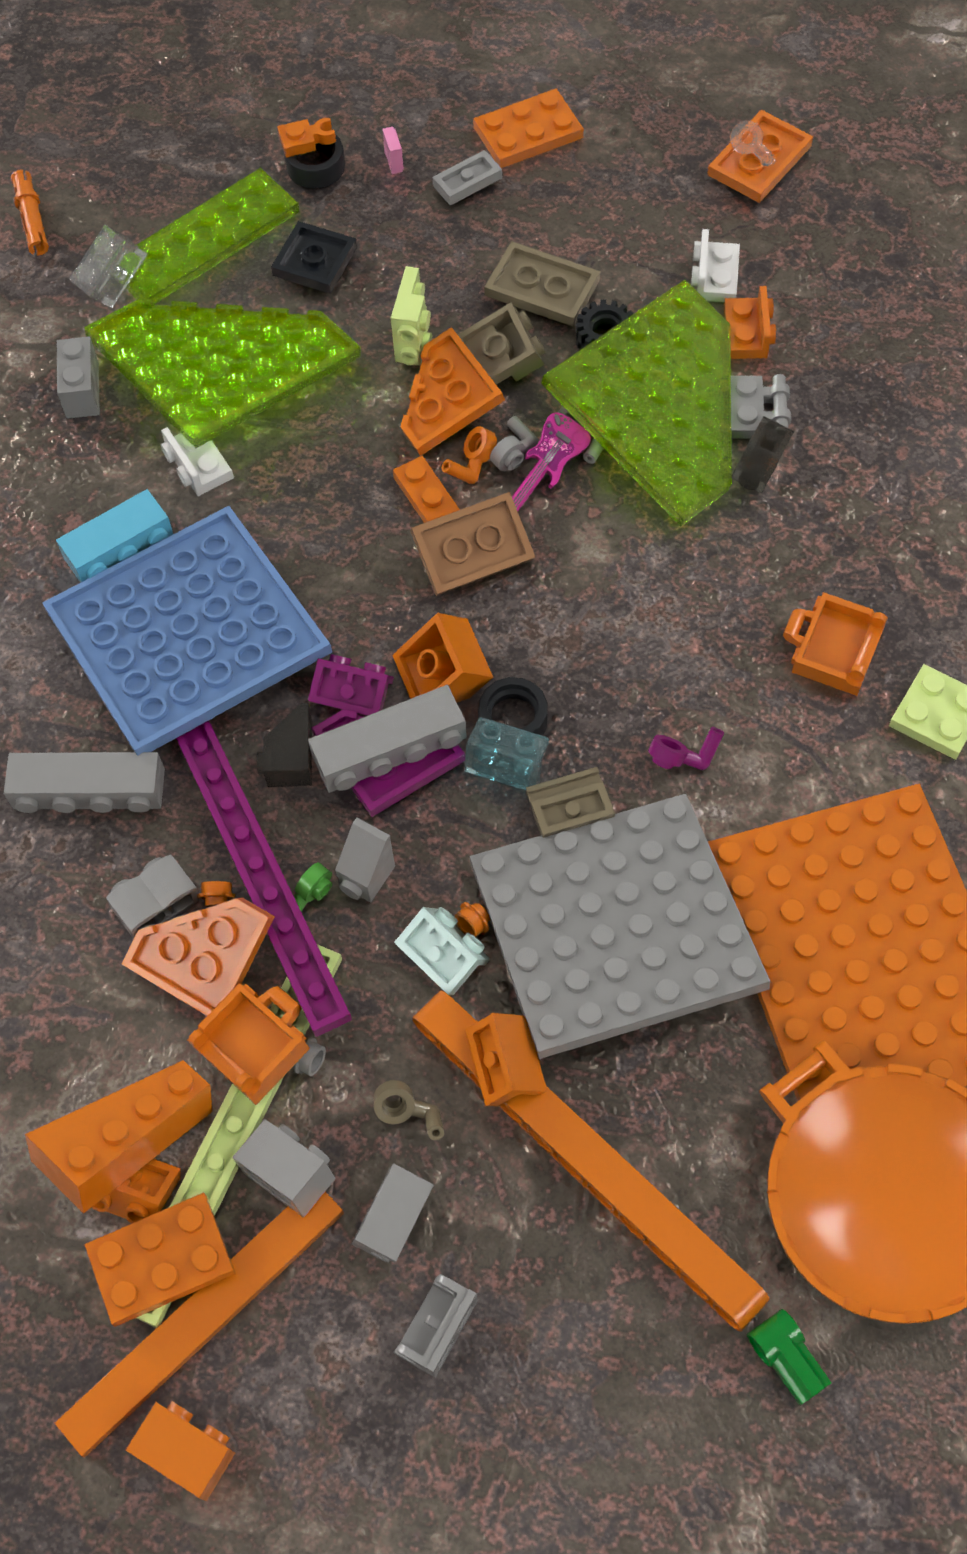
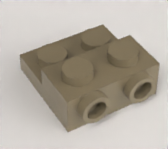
[458,302,546,384]

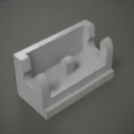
[351,1163,434,1263]
[394,1274,478,1378]

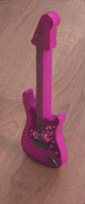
[512,412,591,511]

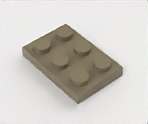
[484,241,600,327]

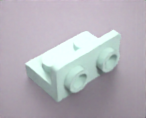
[394,907,490,995]

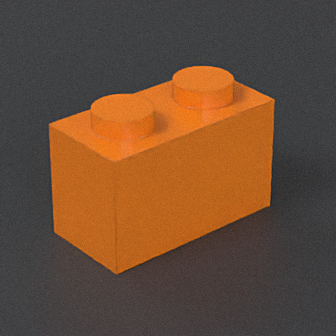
[126,1401,235,1502]

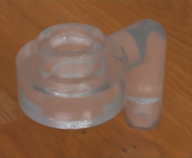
[730,121,776,166]

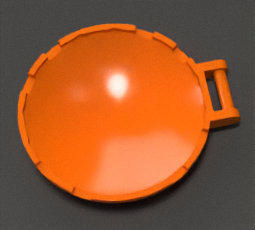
[759,1040,967,1324]

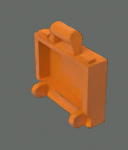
[783,592,888,696]
[187,983,310,1105]

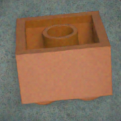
[392,612,493,703]

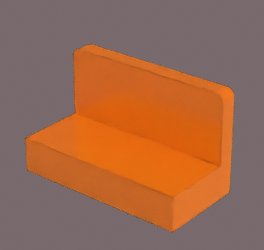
[465,1013,547,1106]

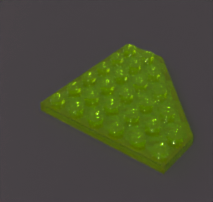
[541,280,732,527]
[84,299,361,448]

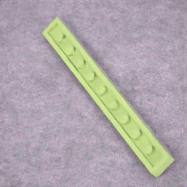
[136,945,342,1328]

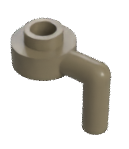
[373,1080,444,1140]

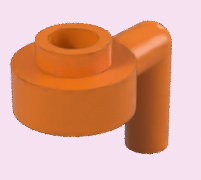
[442,426,497,484]

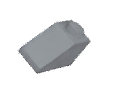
[335,817,395,903]

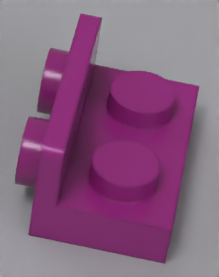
[308,654,394,715]

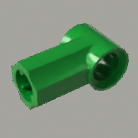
[747,1309,832,1406]

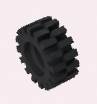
[576,299,636,364]

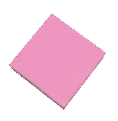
[382,126,404,174]

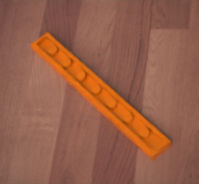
[55,1191,344,1458]

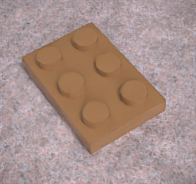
[410,492,535,596]

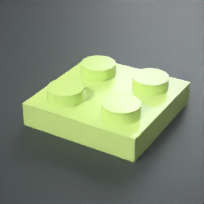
[889,664,967,760]

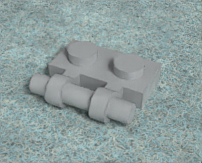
[728,374,791,439]

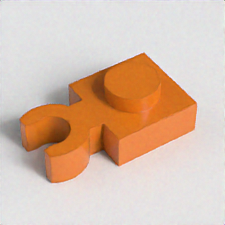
[277,118,336,158]

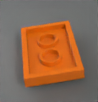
[473,88,584,168]
[707,109,813,203]
[84,1192,236,1327]

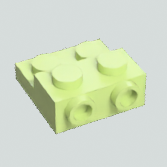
[391,266,432,366]

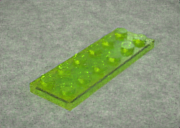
[107,167,300,309]

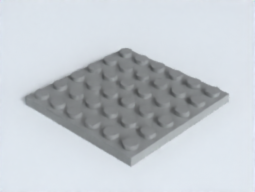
[469,794,771,1059]

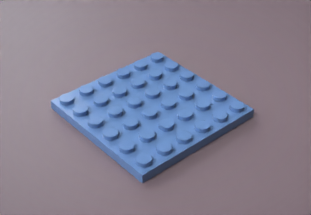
[42,506,332,756]

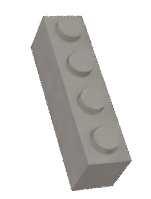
[308,684,467,793]
[3,752,165,813]

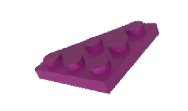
[312,710,466,817]

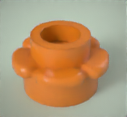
[197,881,235,907]
[454,902,490,937]

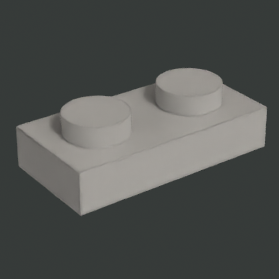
[432,150,502,206]

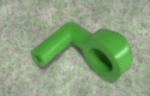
[294,862,333,911]

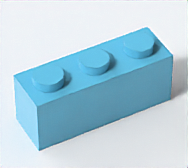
[56,489,174,583]

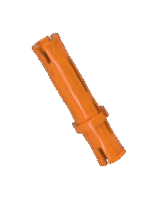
[11,170,49,256]

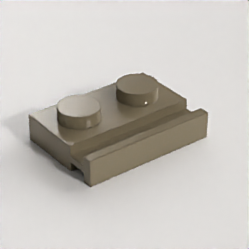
[526,767,615,838]

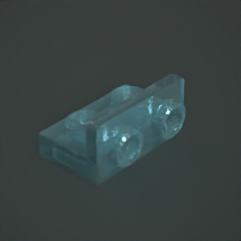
[465,717,549,790]

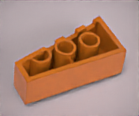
[25,1060,213,1214]

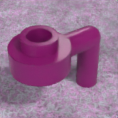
[648,727,724,770]

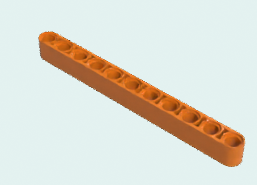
[412,990,770,1332]

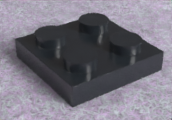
[271,221,357,294]

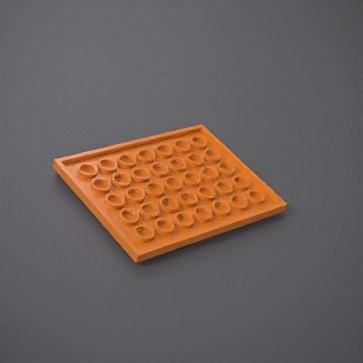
[708,783,967,1101]

